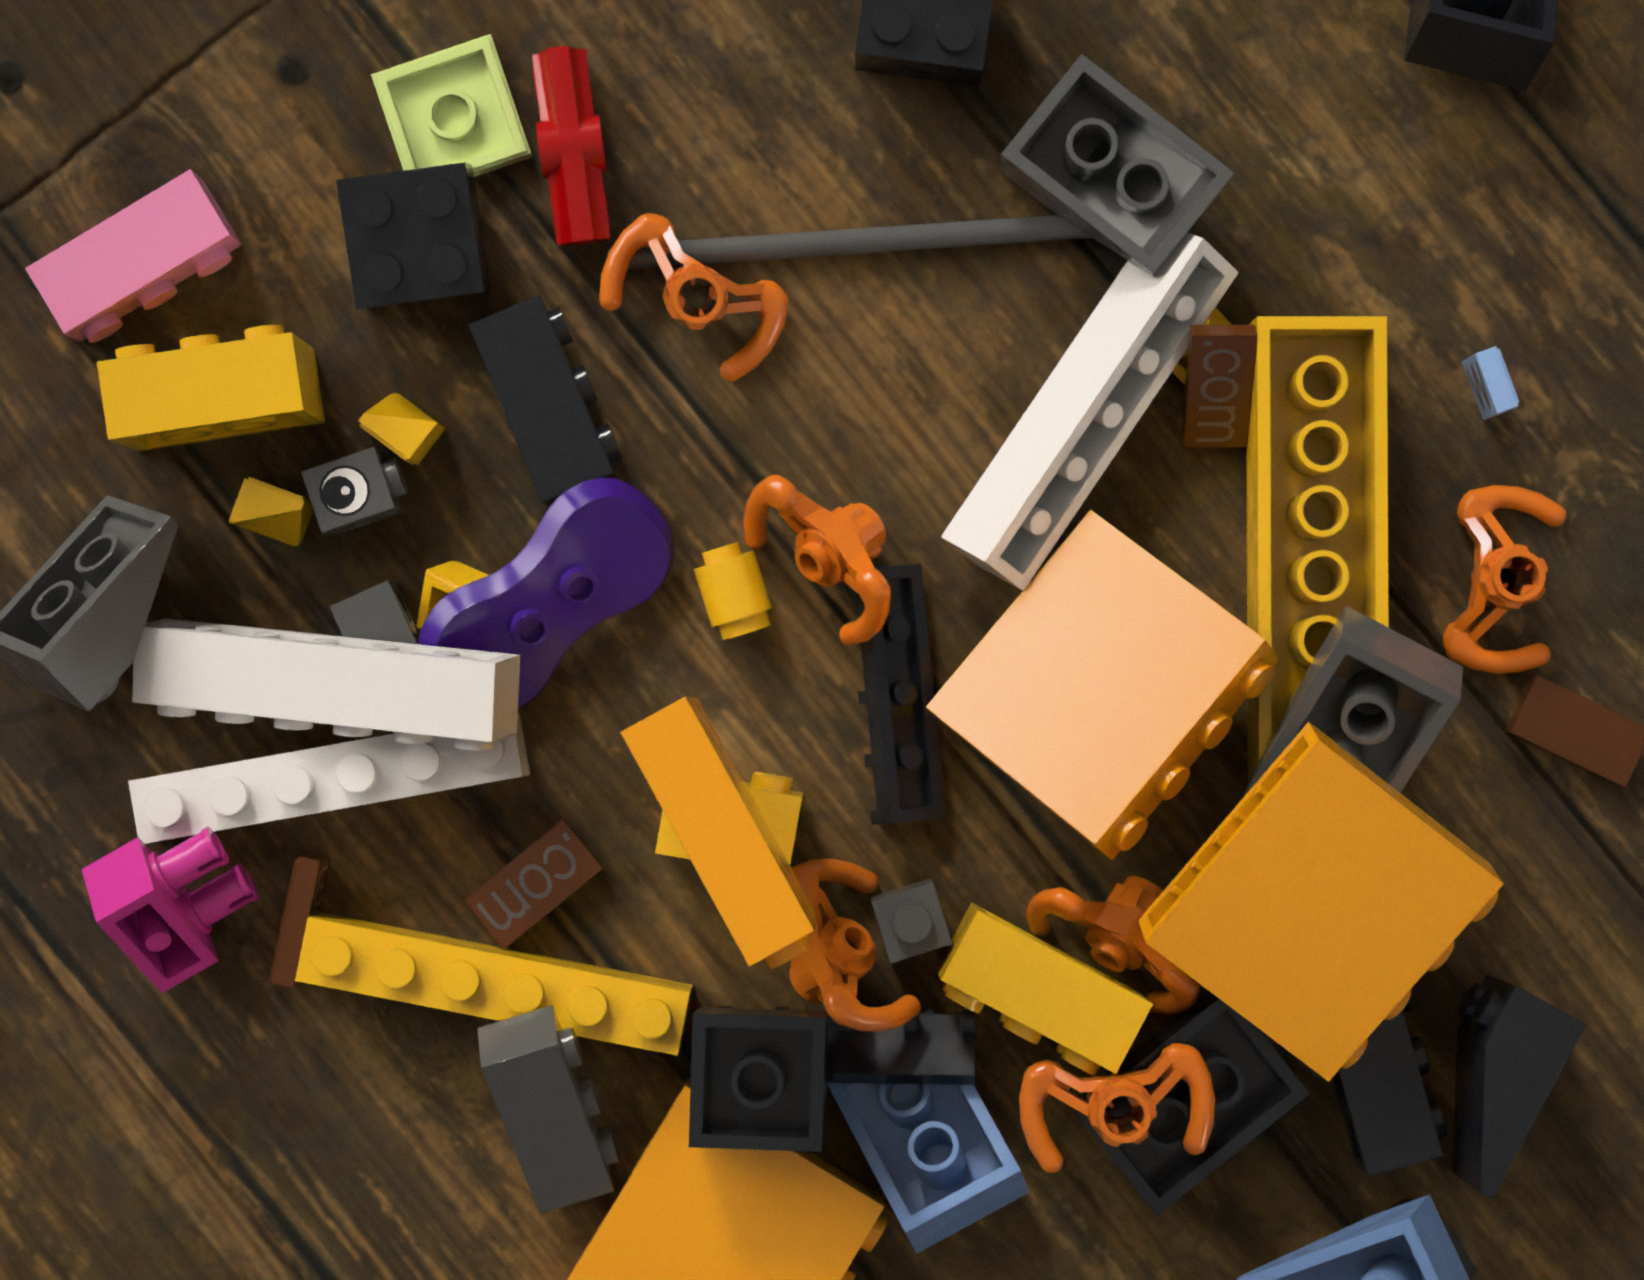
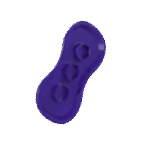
[418,478,675,709]

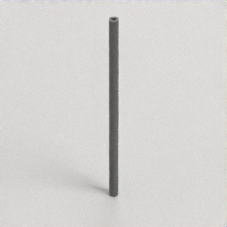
[606,215,1093,269]

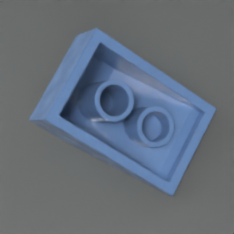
[827,1009,1029,1254]
[1237,1194,1470,1280]

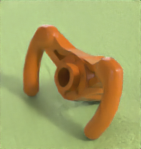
[599,213,789,382]
[743,474,891,646]
[1443,485,1567,674]
[789,858,921,1032]
[1026,876,1200,1015]
[1019,1043,1216,1173]

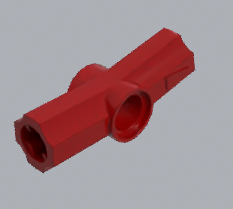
[532,46,611,247]

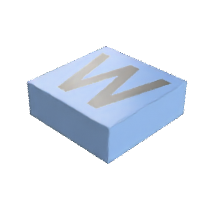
[1461,346,1520,420]

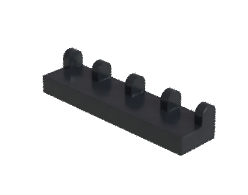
[856,564,946,824]
[718,1006,977,1085]

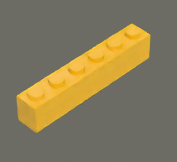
[295,912,693,1056]

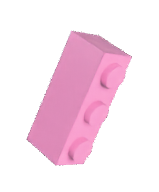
[25,169,242,343]

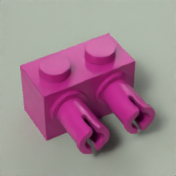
[81,826,260,993]

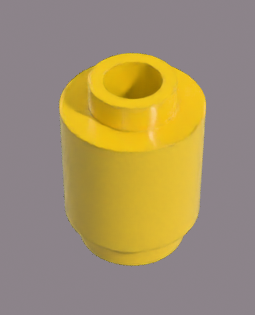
[693,542,772,640]

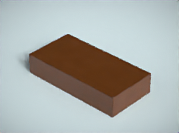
[1505,675,1644,788]

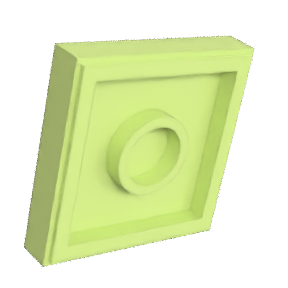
[371,34,533,177]

